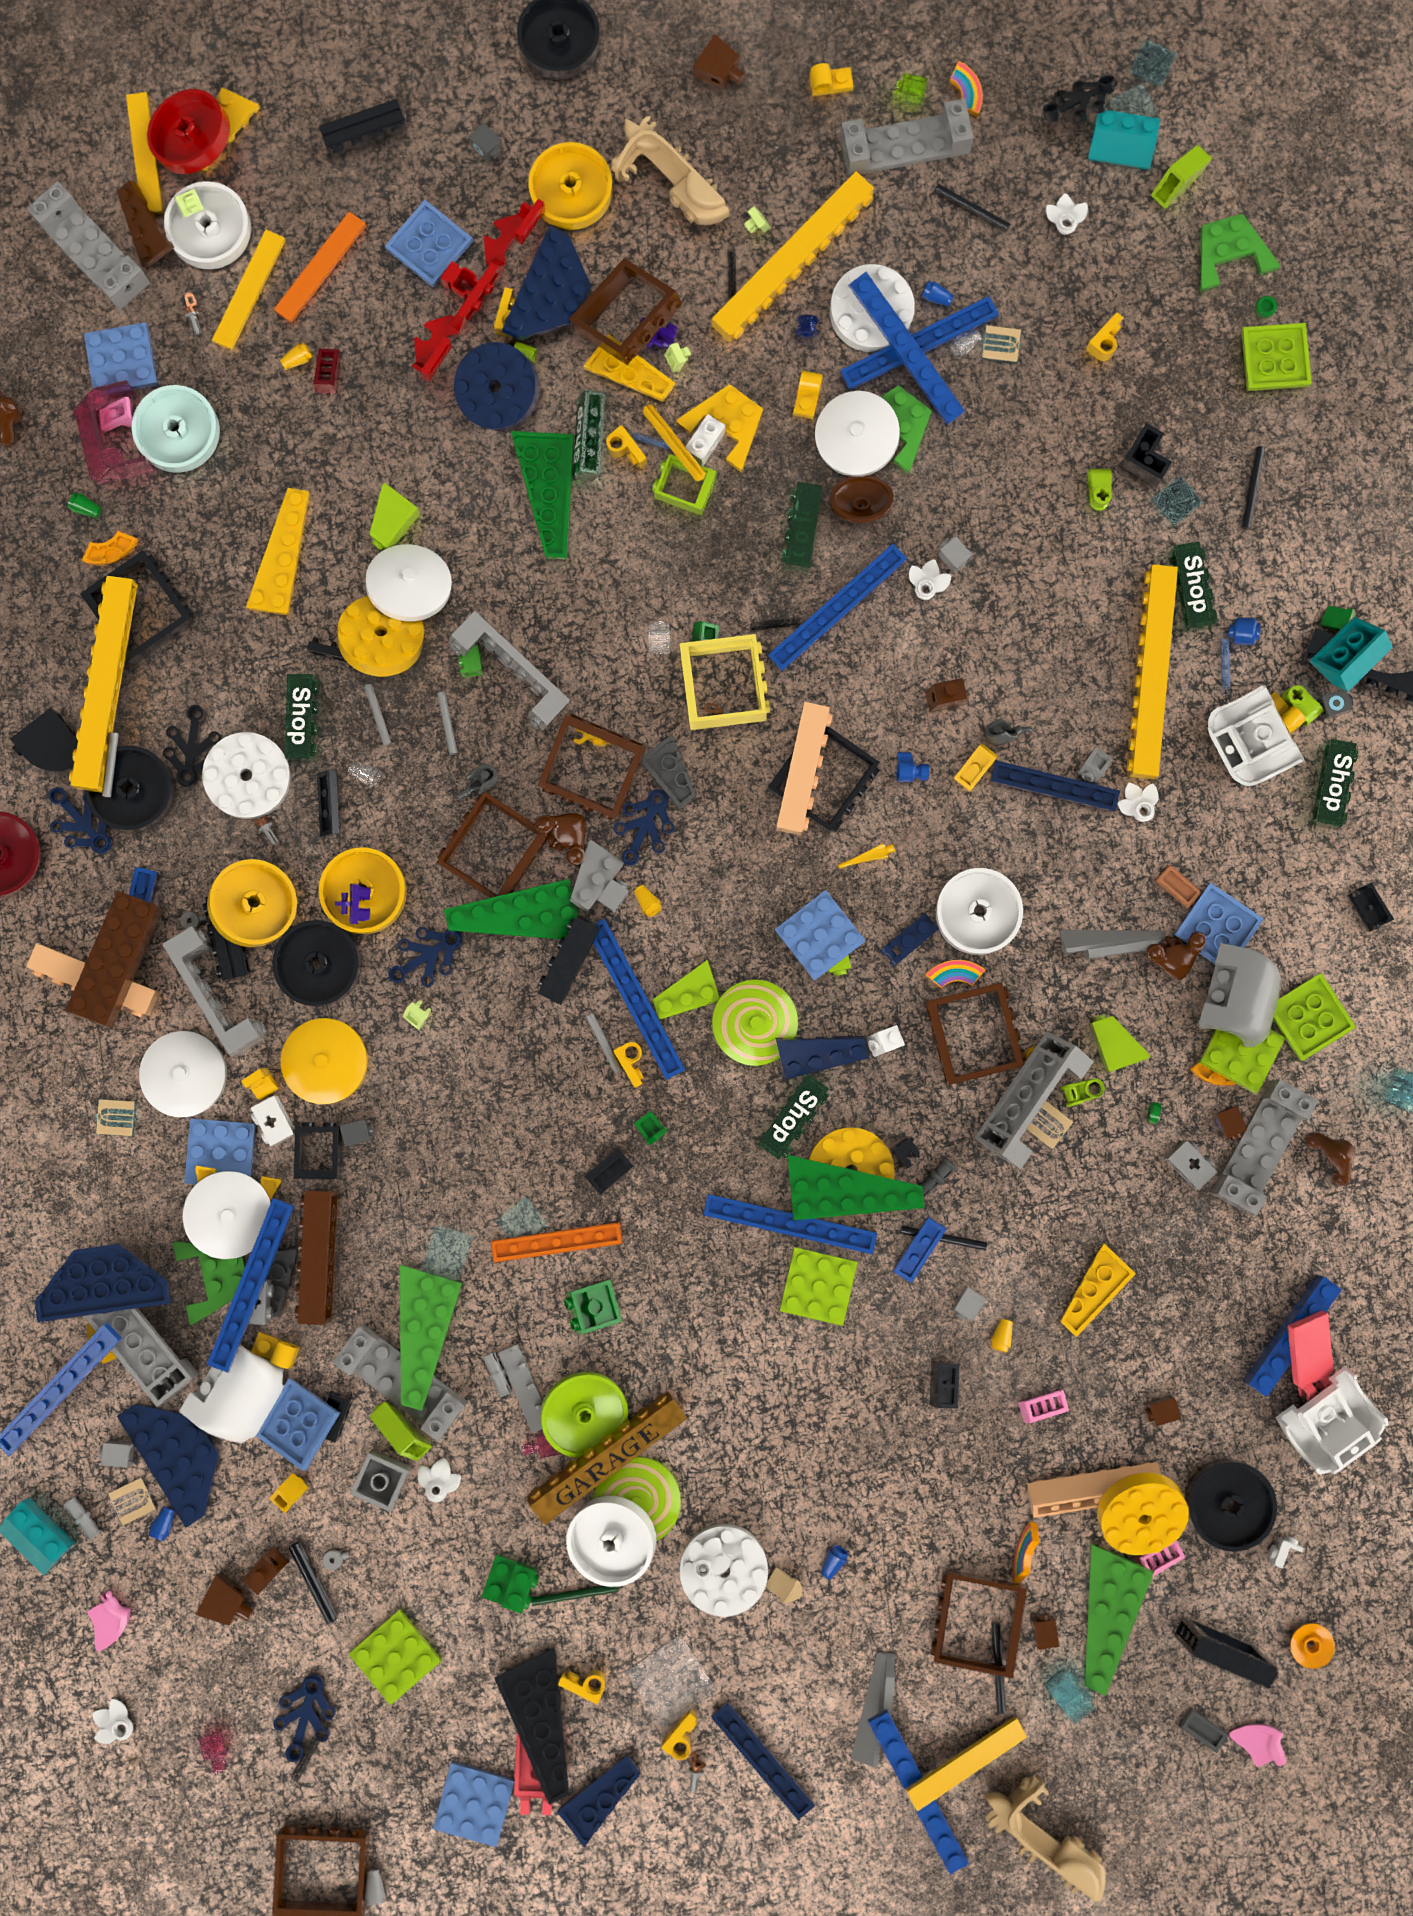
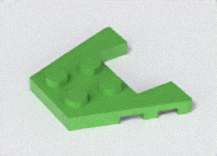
[1200,214,1280,292]
[881,385,932,473]
[172,1241,246,1325]

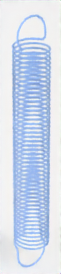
[630,431,685,451]
[1221,633,1231,695]

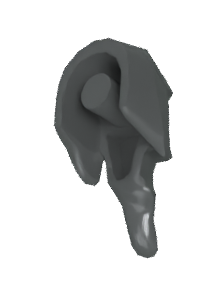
[985,718,1033,746]
[457,764,498,800]

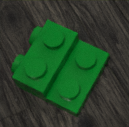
[564,1280,622,1335]
[481,1554,539,1614]

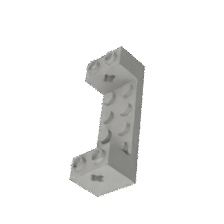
[840,99,974,177]
[26,181,150,311]
[448,611,570,731]
[162,926,268,1057]
[974,1031,1094,1169]
[1211,1079,1318,1216]
[84,1308,200,1407]
[332,1324,468,1442]

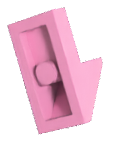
[99,397,134,431]

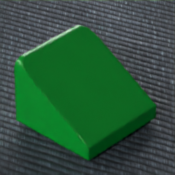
[691,621,719,642]

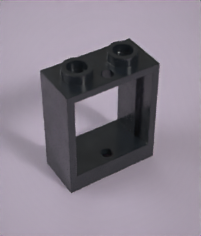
[294,1122,342,1179]

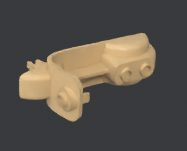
[611,116,730,225]
[984,1775,1106,1902]

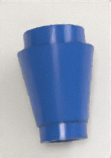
[921,280,954,307]
[148,1506,175,1541]
[820,1545,849,1580]

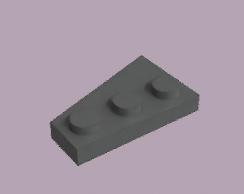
[641,733,696,810]
[257,1249,298,1317]

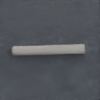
[364,684,392,746]
[437,691,458,755]
[102,732,119,797]
[586,1013,622,1074]

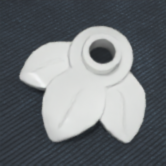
[1046,194,1088,234]
[909,559,951,600]
[1117,783,1158,822]
[418,1458,461,1503]
[688,1537,732,1580]
[92,1699,133,1744]

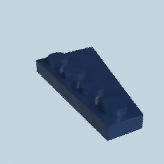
[775,1036,869,1079]
[557,1753,641,1848]

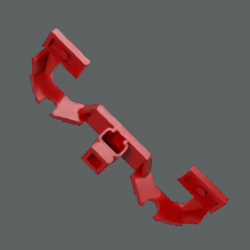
[411,198,545,382]

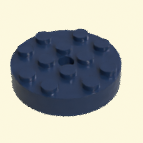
[454,342,540,431]

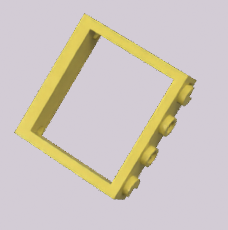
[680,634,770,730]

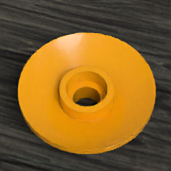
[1290,1623,1335,1669]

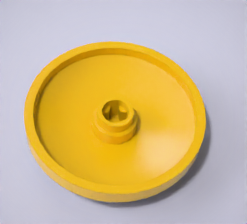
[280,1018,368,1104]

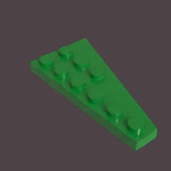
[511,431,574,560]
[443,879,578,939]
[787,1155,925,1220]

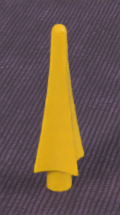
[838,843,895,868]

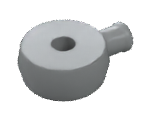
[180,911,208,930]
[322,1549,350,1570]

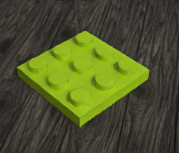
[1241,323,1312,391]
[1273,973,1357,1062]
[1198,1029,1286,1094]
[779,1247,858,1326]
[348,1609,442,1706]

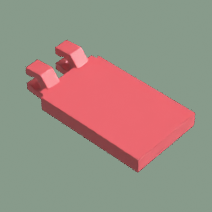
[1288,1310,1333,1401]
[514,1732,552,1815]

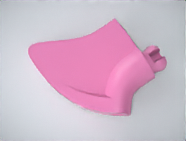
[87,1590,131,1651]
[1229,1724,1287,1767]

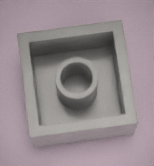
[350,1449,412,1512]

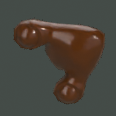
[0,391,22,447]
[534,813,586,866]
[1146,931,1206,980]
[1306,1132,1356,1186]

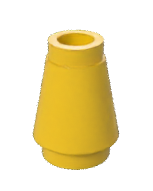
[280,342,313,370]
[634,885,662,918]
[990,1319,1013,1353]

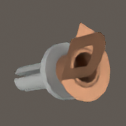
[181,293,202,335]
[704,703,739,715]
[253,816,279,845]
[688,1751,706,1792]

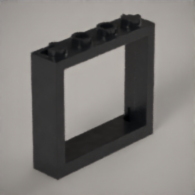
[80,550,196,666]
[767,726,880,834]
[1174,1615,1278,1690]

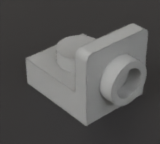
[1077,747,1113,784]

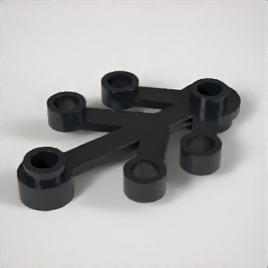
[1043,75,1118,123]
[163,705,222,788]

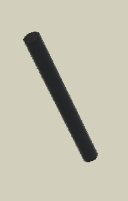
[934,183,1011,232]
[1242,446,1265,530]
[900,1225,987,1251]
[991,1622,1006,1714]

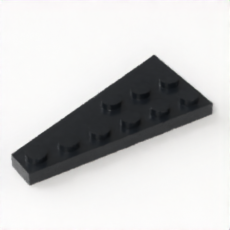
[494,1647,569,1805]

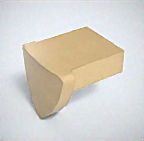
[766,1567,802,1604]

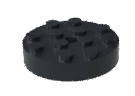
[517,0,600,79]
[85,745,174,833]
[272,920,361,1007]
[1185,1459,1277,1552]

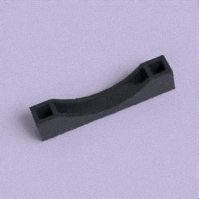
[1301,628,1413,706]

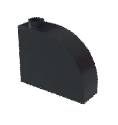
[10,708,78,775]

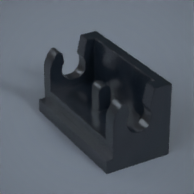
[1347,882,1394,932]
[890,1137,920,1169]
[584,1148,634,1194]
[930,1361,960,1409]
[325,1391,354,1443]

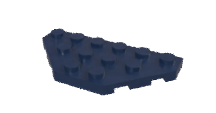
[502,225,592,341]
[34,1243,171,1323]
[117,1403,220,1528]

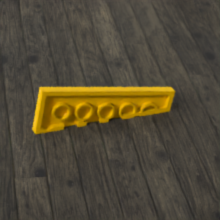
[246,488,310,616]

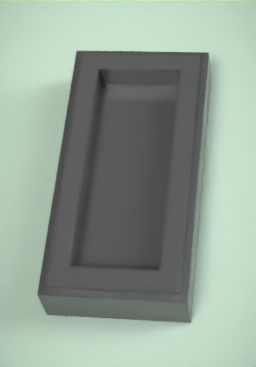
[1179,1707,1229,1753]

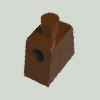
[693,34,746,88]
[925,678,969,713]
[242,1546,289,1595]
[196,1572,254,1625]

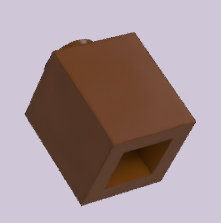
[1212,1106,1247,1141]
[1144,1395,1182,1427]
[1031,1613,1060,1650]

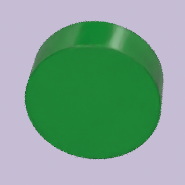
[1255,296,1277,319]
[1147,1102,1161,1124]

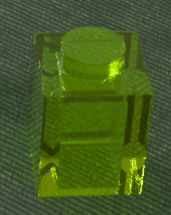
[895,73,928,107]

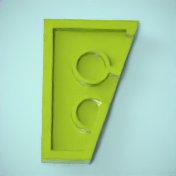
[653,960,720,1020]

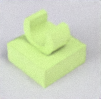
[174,189,203,218]
[744,206,771,233]
[664,343,691,373]
[403,1000,431,1030]

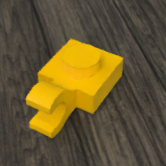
[574,729,611,747]

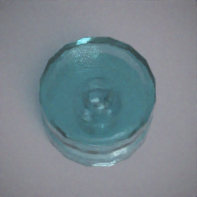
[1381,1068,1413,1112]

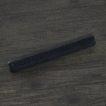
[289,1541,338,1624]

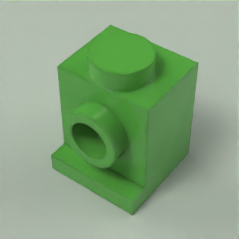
[458,645,484,678]

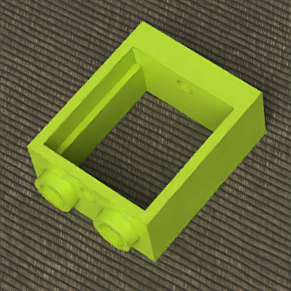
[652,454,717,516]

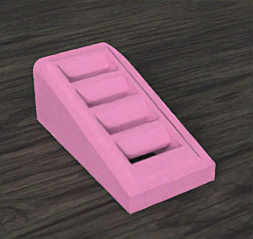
[1018,1389,1069,1423]
[1134,1540,1186,1576]

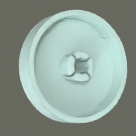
[132,385,220,473]

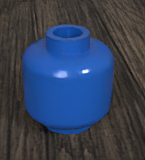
[1229,617,1261,645]

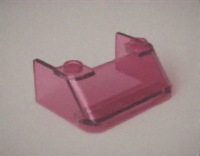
[74,380,155,484]

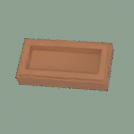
[1155,864,1202,909]

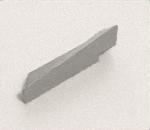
[1060,930,1166,960]
[851,1652,895,1768]

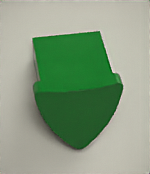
[1320,605,1356,631]
[634,1111,668,1146]

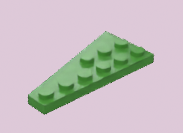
[399,1265,462,1411]
[1085,1543,1155,1696]

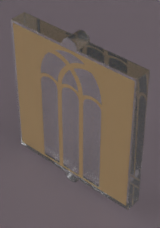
[1026,1100,1074,1150]
[107,1476,157,1526]

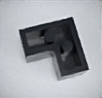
[1121,423,1172,487]

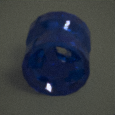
[797,314,818,339]

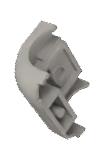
[1199,943,1281,1047]

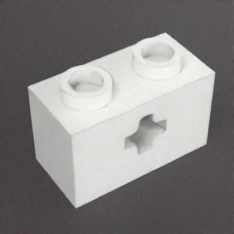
[686,414,725,466]
[251,1096,295,1146]

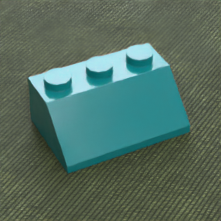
[1088,110,1160,170]
[1310,616,1393,692]
[0,1497,76,1576]

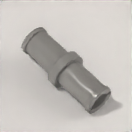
[482,1352,512,1398]
[63,1496,101,1540]

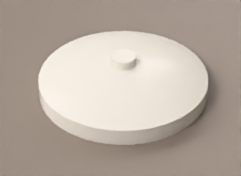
[815,391,900,477]
[366,544,451,621]
[139,1031,227,1117]
[183,1171,271,1259]

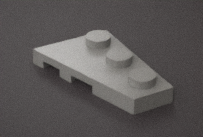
[570,839,624,913]

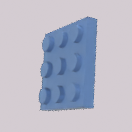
[385,200,474,288]
[84,322,158,396]
[1173,882,1264,964]
[775,890,866,981]
[184,1119,256,1184]
[256,1378,340,1471]
[433,1761,515,1847]

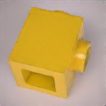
[269,1473,309,1513]

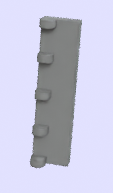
[498,1343,543,1433]

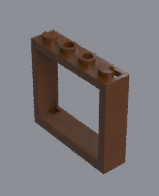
[569,258,683,365]
[537,713,647,820]
[437,791,549,898]
[925,982,1026,1086]
[930,1569,1027,1679]
[272,1825,369,1916]

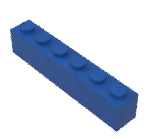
[1243,1275,1342,1397]

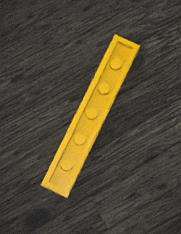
[126,92,164,215]
[212,230,286,351]
[905,1717,1027,1811]

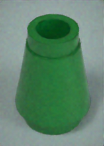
[67,492,102,519]

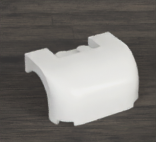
[1208,685,1305,786]
[179,1345,284,1444]
[1276,1366,1389,1475]

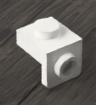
[866,1025,905,1057]
[1268,1535,1304,1569]

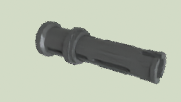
[907,1156,958,1212]

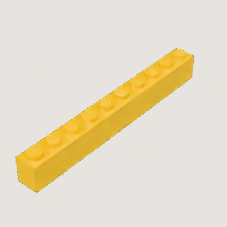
[712,172,874,343]
[1126,564,1178,780]
[69,576,138,793]

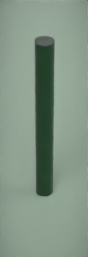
[531,1585,619,1607]

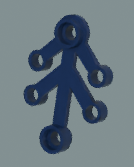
[49,787,112,854]
[614,789,674,867]
[388,927,463,987]
[273,1674,336,1762]

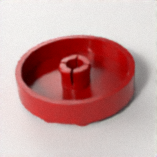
[147,89,230,174]

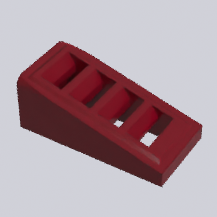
[313,348,340,394]

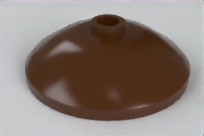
[830,475,893,523]

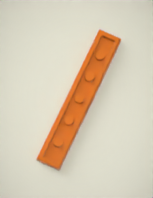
[274,212,367,324]
[491,1222,623,1263]

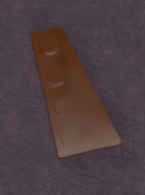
[116,180,175,268]

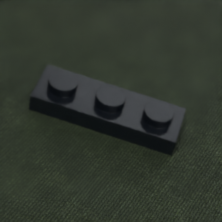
[317,770,340,837]

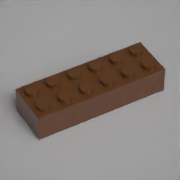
[65,891,163,1030]
[295,1190,338,1325]

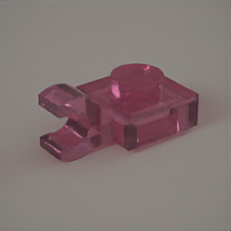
[523,1434,562,1458]
[198,1731,227,1775]

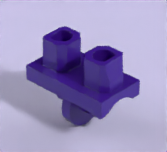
[640,317,677,350]
[335,884,370,924]

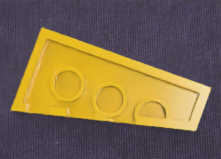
[202,88,260,171]
[583,334,676,402]
[1060,1243,1136,1337]

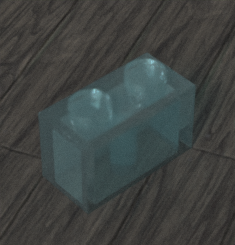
[1043,1667,1095,1725]

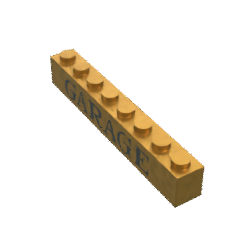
[526,1391,687,1525]

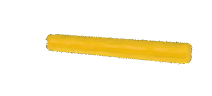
[643,404,705,482]

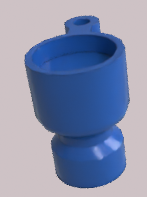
[897,752,929,782]

